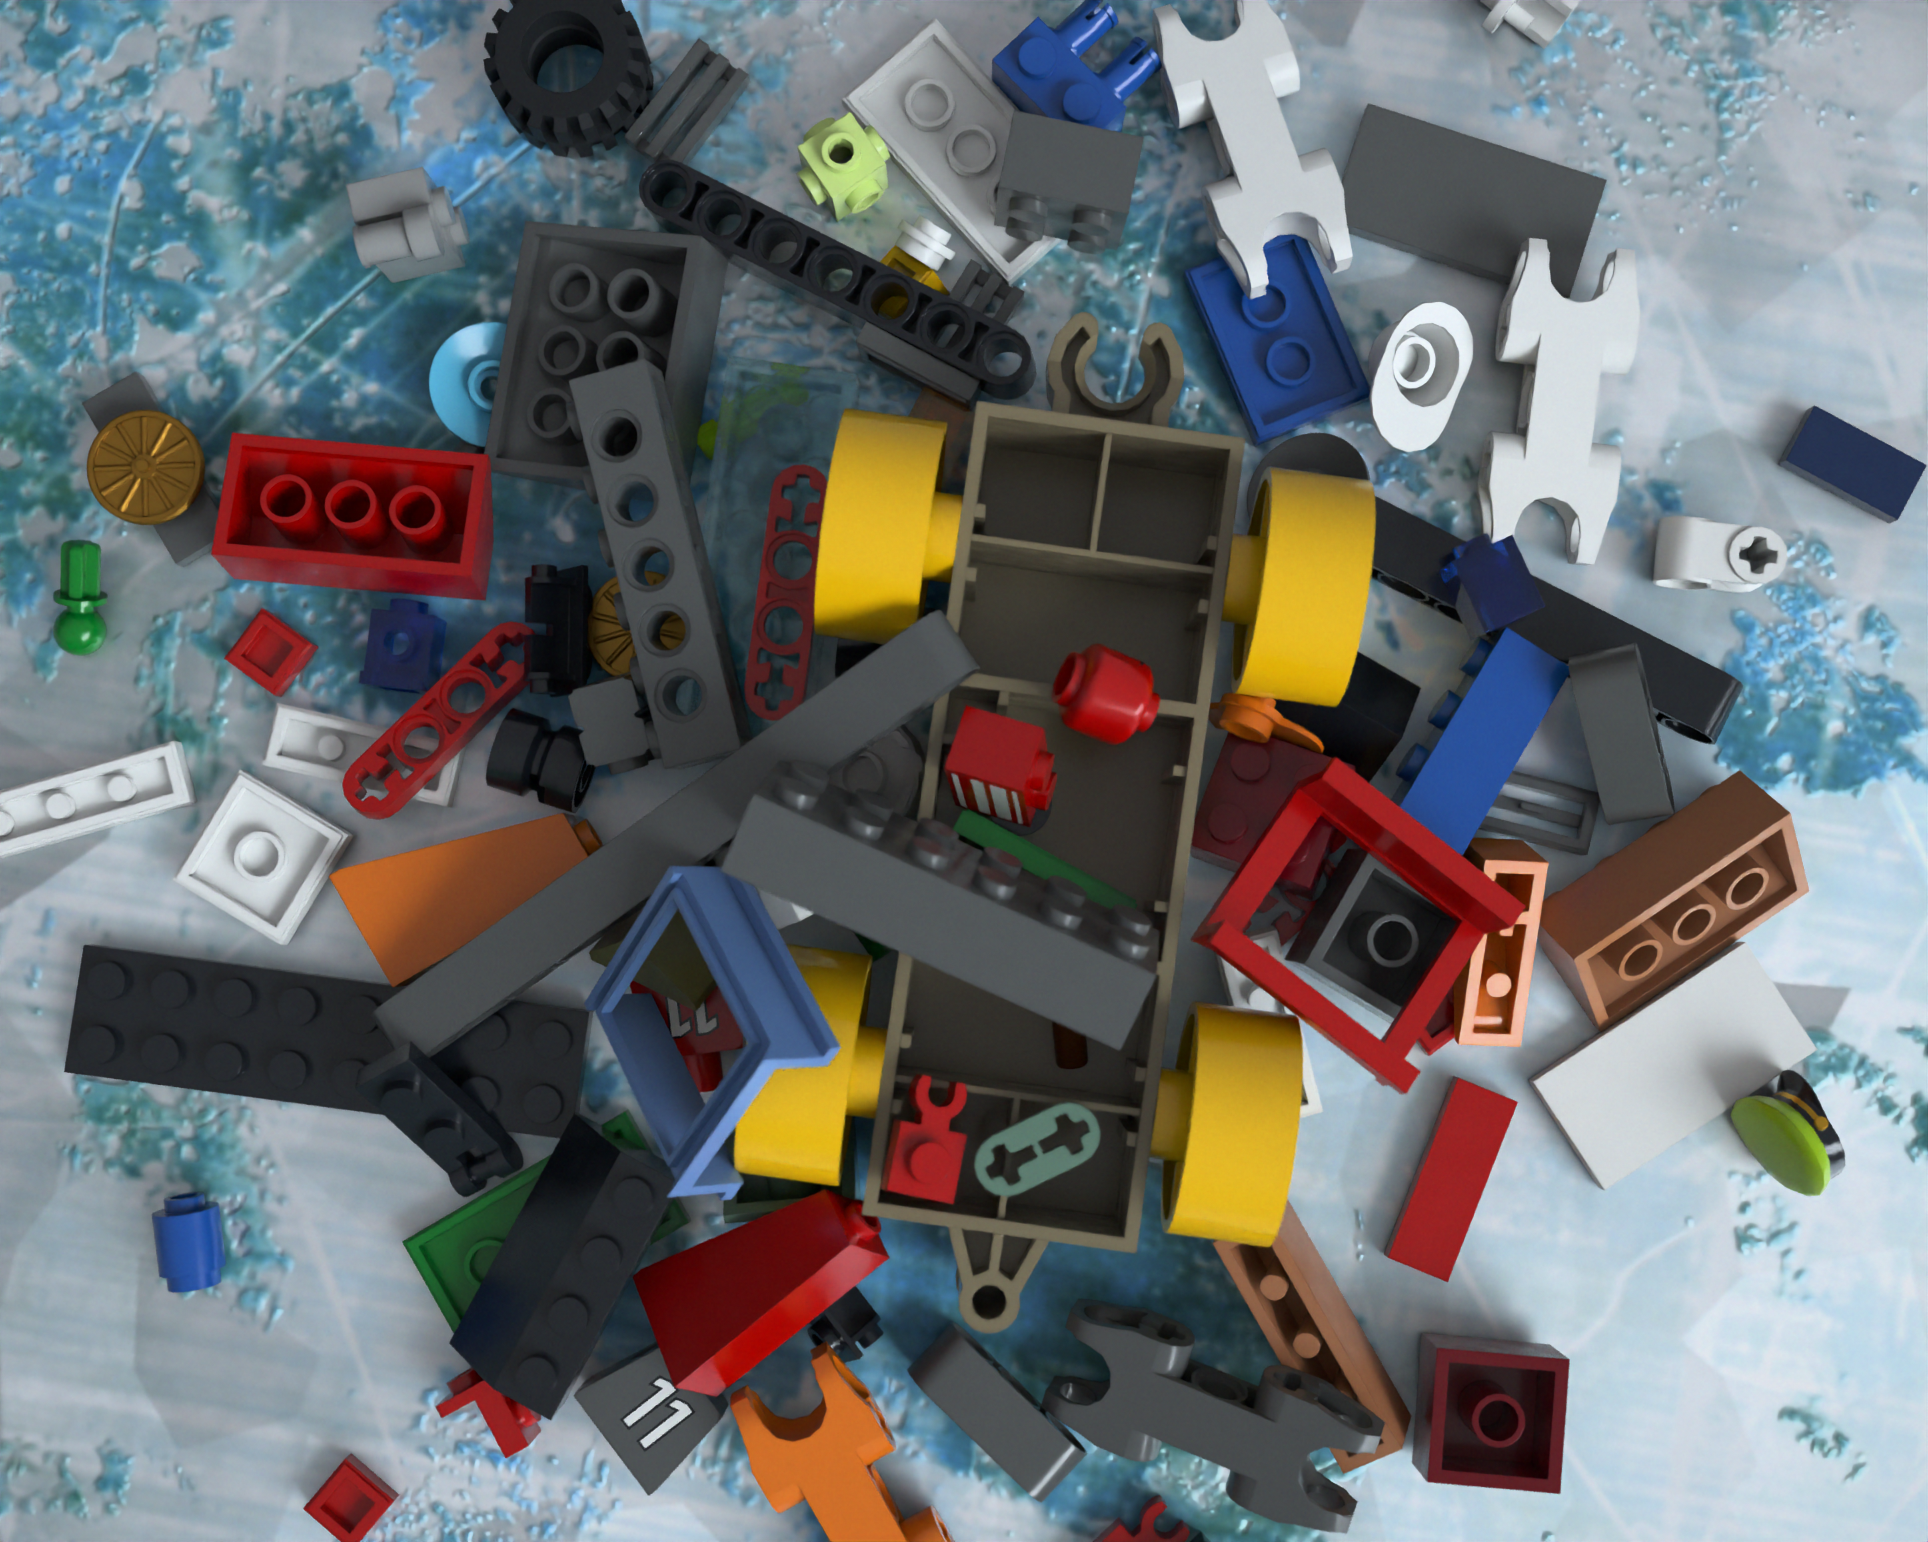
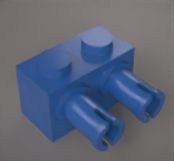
[992,0,1162,133]

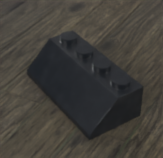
[449,1112,676,1420]

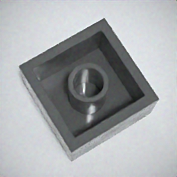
[994,110,1144,254]
[1284,849,1457,1024]

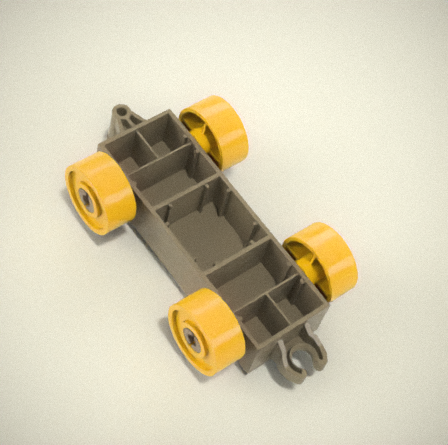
[734,312,1376,1334]

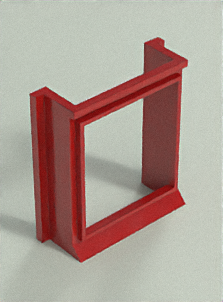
[1190,757,1526,1094]

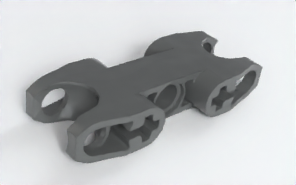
[1041,1298,1385,1533]

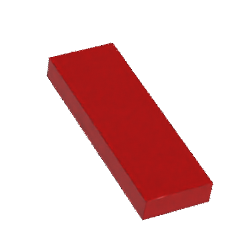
[1384,1076,1518,1282]

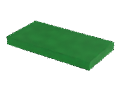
[402,1109,691,1333]

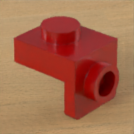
[435,1367,541,1458]

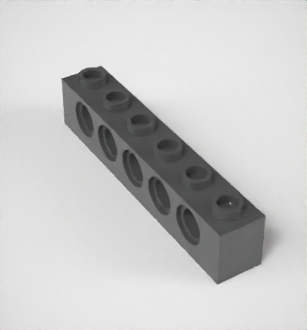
[566,359,753,769]

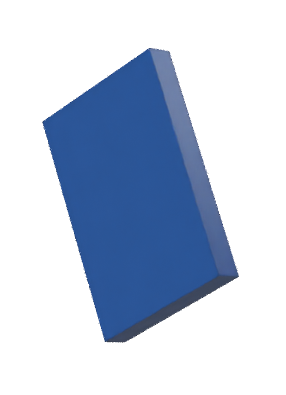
[1183,234,1371,447]

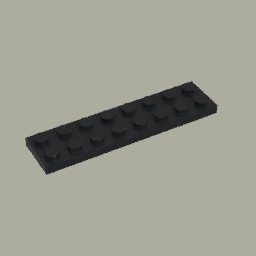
[64,944,594,1138]

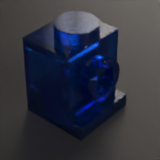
[359,598,447,695]

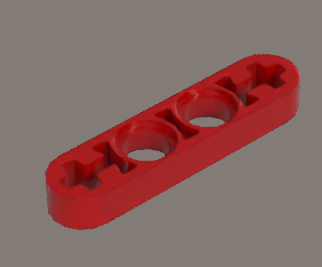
[744,464,828,721]
[342,621,536,820]

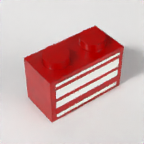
[944,705,1057,827]

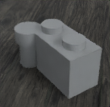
[346,167,470,283]

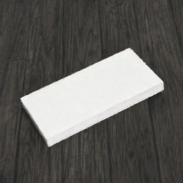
[842,17,1062,286]
[1528,942,1817,1190]

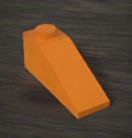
[1453,837,1549,1047]

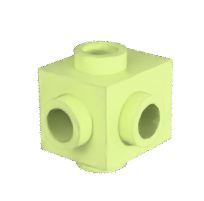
[796,112,890,222]

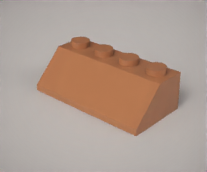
[1537,770,1809,1032]

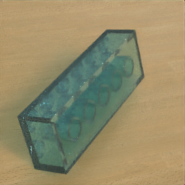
[677,355,861,738]

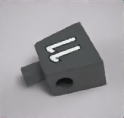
[573,1341,729,1496]

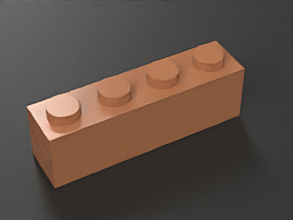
[1212,1198,1412,1474]

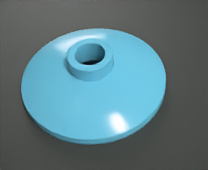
[429,322,507,448]

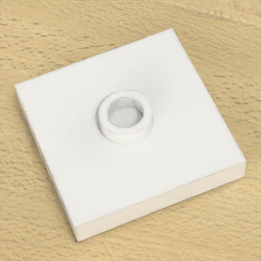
[172,770,354,945]

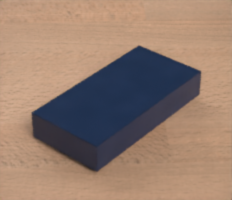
[1778,405,1927,524]

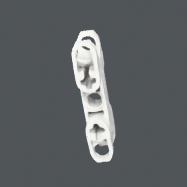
[1152,0,1353,300]
[1477,238,1641,566]

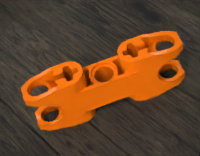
[730,1341,955,1542]

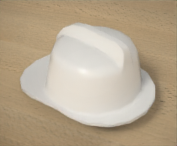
[1368,301,1473,452]

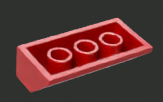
[211,433,494,601]

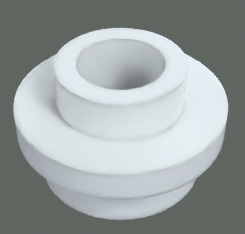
[895,215,956,271]

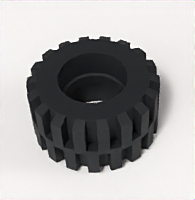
[483,0,653,158]

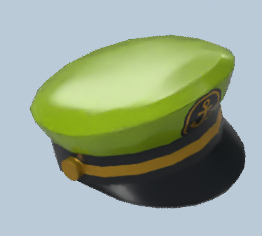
[1730,1070,1846,1197]

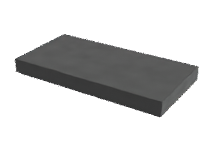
[1341,103,1607,299]

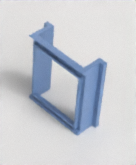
[584,866,841,1201]

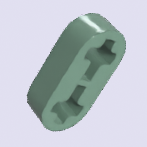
[974,1101,1101,1197]

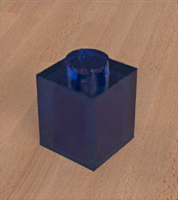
[1439,533,1546,641]

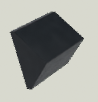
[1274,651,1421,783]

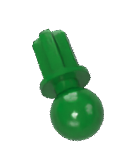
[53,539,108,656]

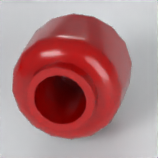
[1051,643,1160,745]

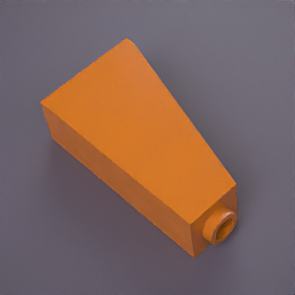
[329,813,604,988]

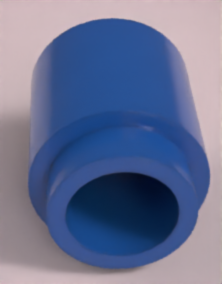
[152,1192,226,1293]

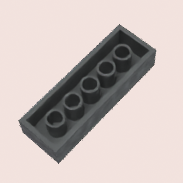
[720,760,1159,1050]

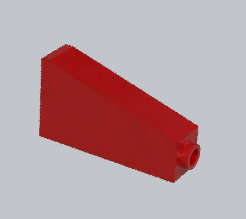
[632,1190,890,1397]

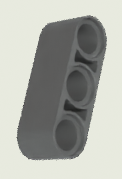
[1569,642,1675,825]
[907,1322,1088,1503]

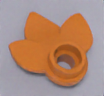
[1208,693,1324,754]

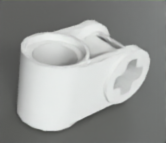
[1653,516,1788,593]

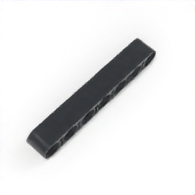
[639,159,1037,400]
[1371,496,1743,745]

